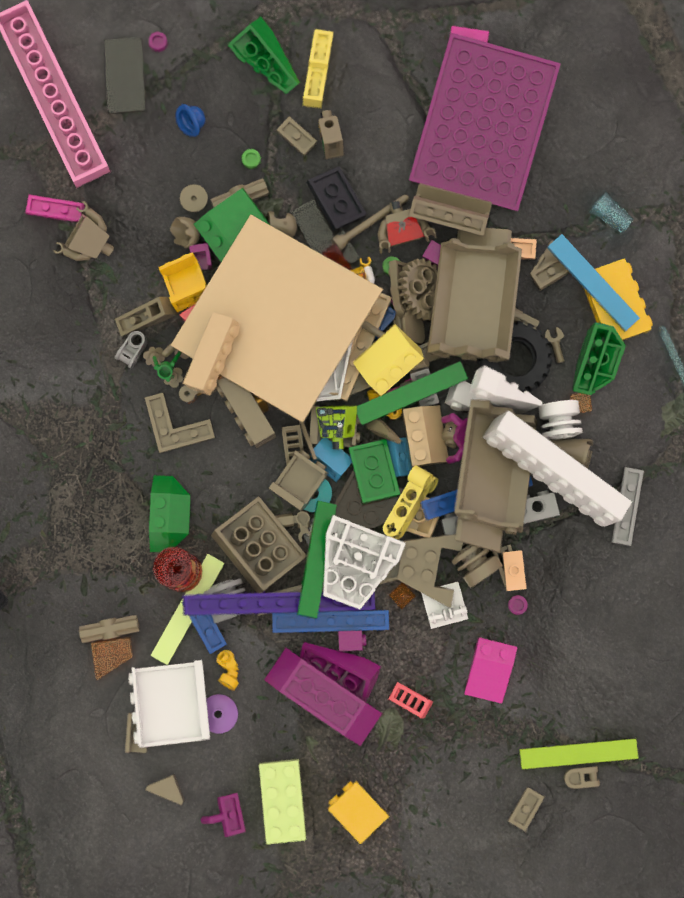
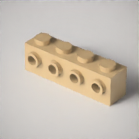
[183,312,240,396]

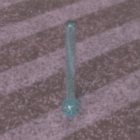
[659,326,684,385]

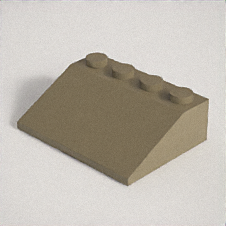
[211,496,307,593]

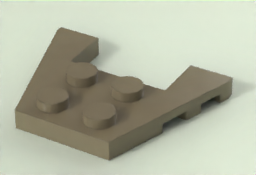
[397,534,463,608]

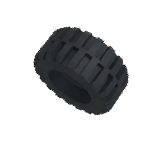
[477,321,553,393]

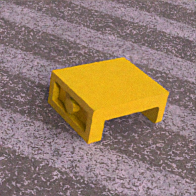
[159,253,207,312]
[328,781,389,844]

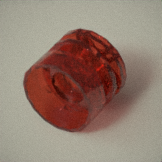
[153,547,203,592]

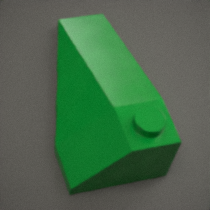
[228,17,300,94]

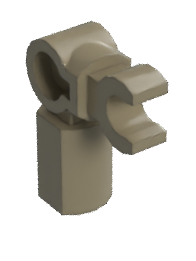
[274,511,311,542]

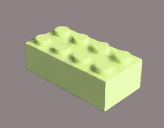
[259,759,306,844]

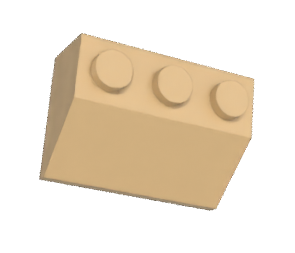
[402,406,448,468]

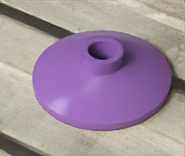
[206,694,238,734]

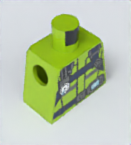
[316,406,357,449]

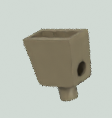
[318,110,344,159]

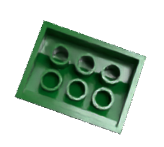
[194,188,270,262]

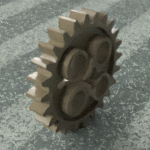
[397,258,438,321]

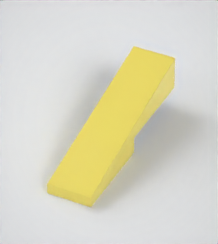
[303,29,333,108]

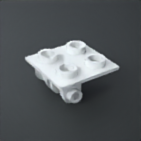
[422,582,468,629]

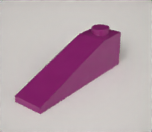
[300,642,381,702]

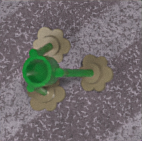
[143,346,189,388]

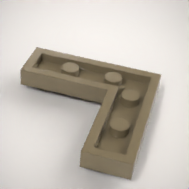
[145,393,215,453]

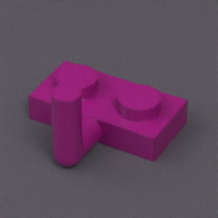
[201,793,246,837]

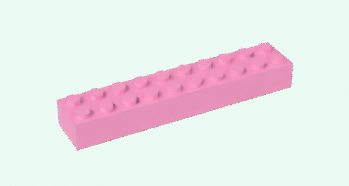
[0,0,111,188]

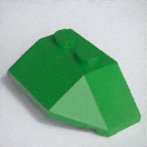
[572,322,626,395]
[149,475,191,553]

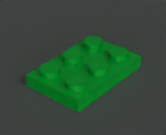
[348,439,400,504]

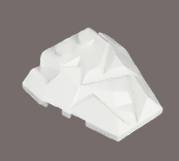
[323,515,406,609]

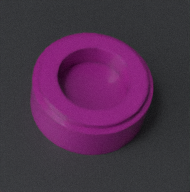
[148,32,168,52]
[508,595,528,615]

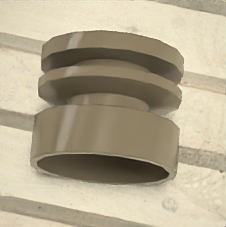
[452,545,503,588]

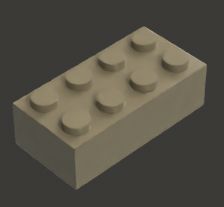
[216,375,276,448]

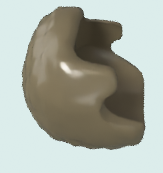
[170,217,200,249]

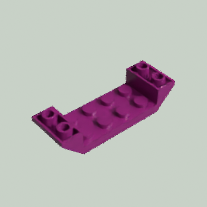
[264,648,382,746]

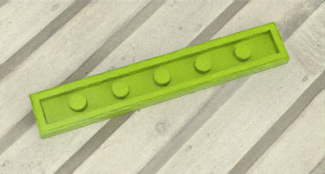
[519,739,638,769]

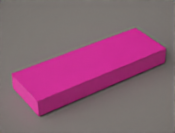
[25,195,85,222]

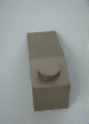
[115,297,177,337]

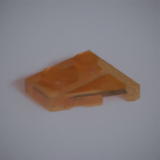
[91,637,133,680]

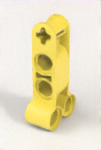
[383,466,439,539]

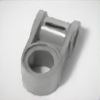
[115,331,147,369]

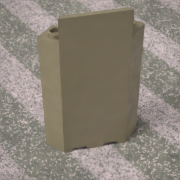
[427,228,522,362]
[454,399,537,553]

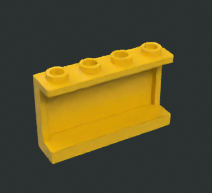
[583,258,652,340]

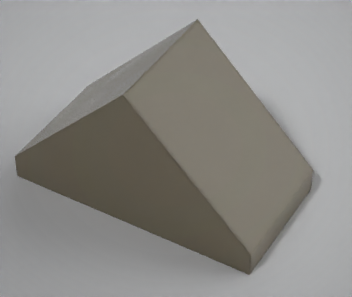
[146,774,185,805]

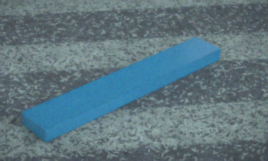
[547,234,640,332]

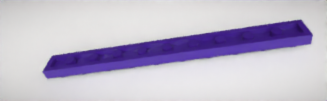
[183,592,375,616]

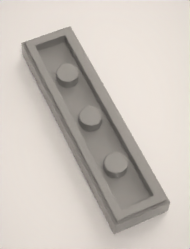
[611,467,644,546]

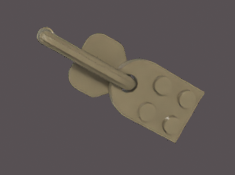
[388,260,429,371]

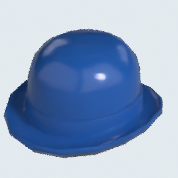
[175,104,205,137]

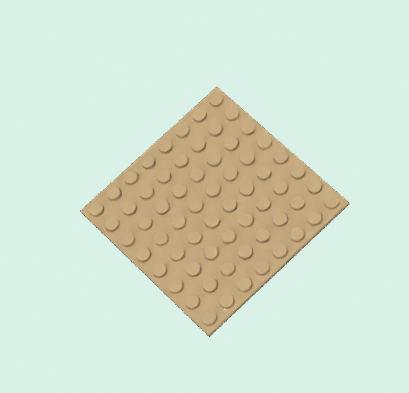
[171,215,383,423]

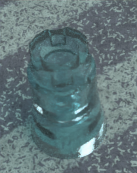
[589,191,634,233]

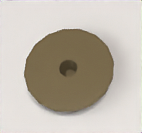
[180,184,208,212]

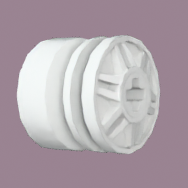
[538,400,583,440]

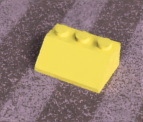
[353,324,424,396]

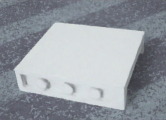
[129,660,210,748]

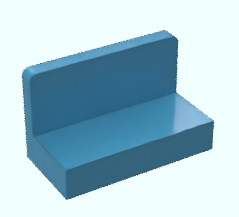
[386,437,412,477]
[309,438,352,482]

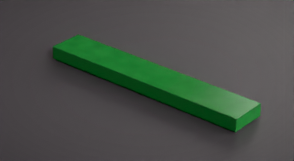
[357,361,468,426]
[297,500,337,619]

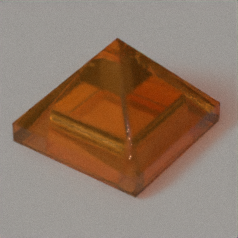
[389,582,416,609]

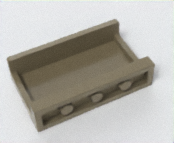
[409,183,492,236]

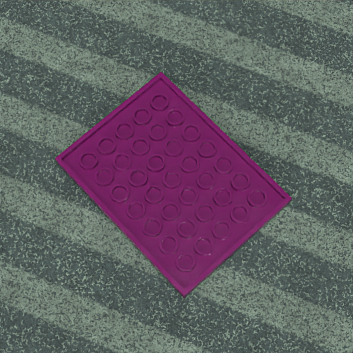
[409,33,561,212]

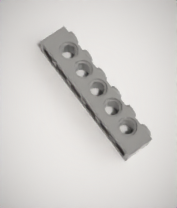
[441,490,560,535]

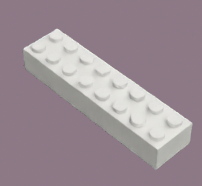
[483,411,632,527]

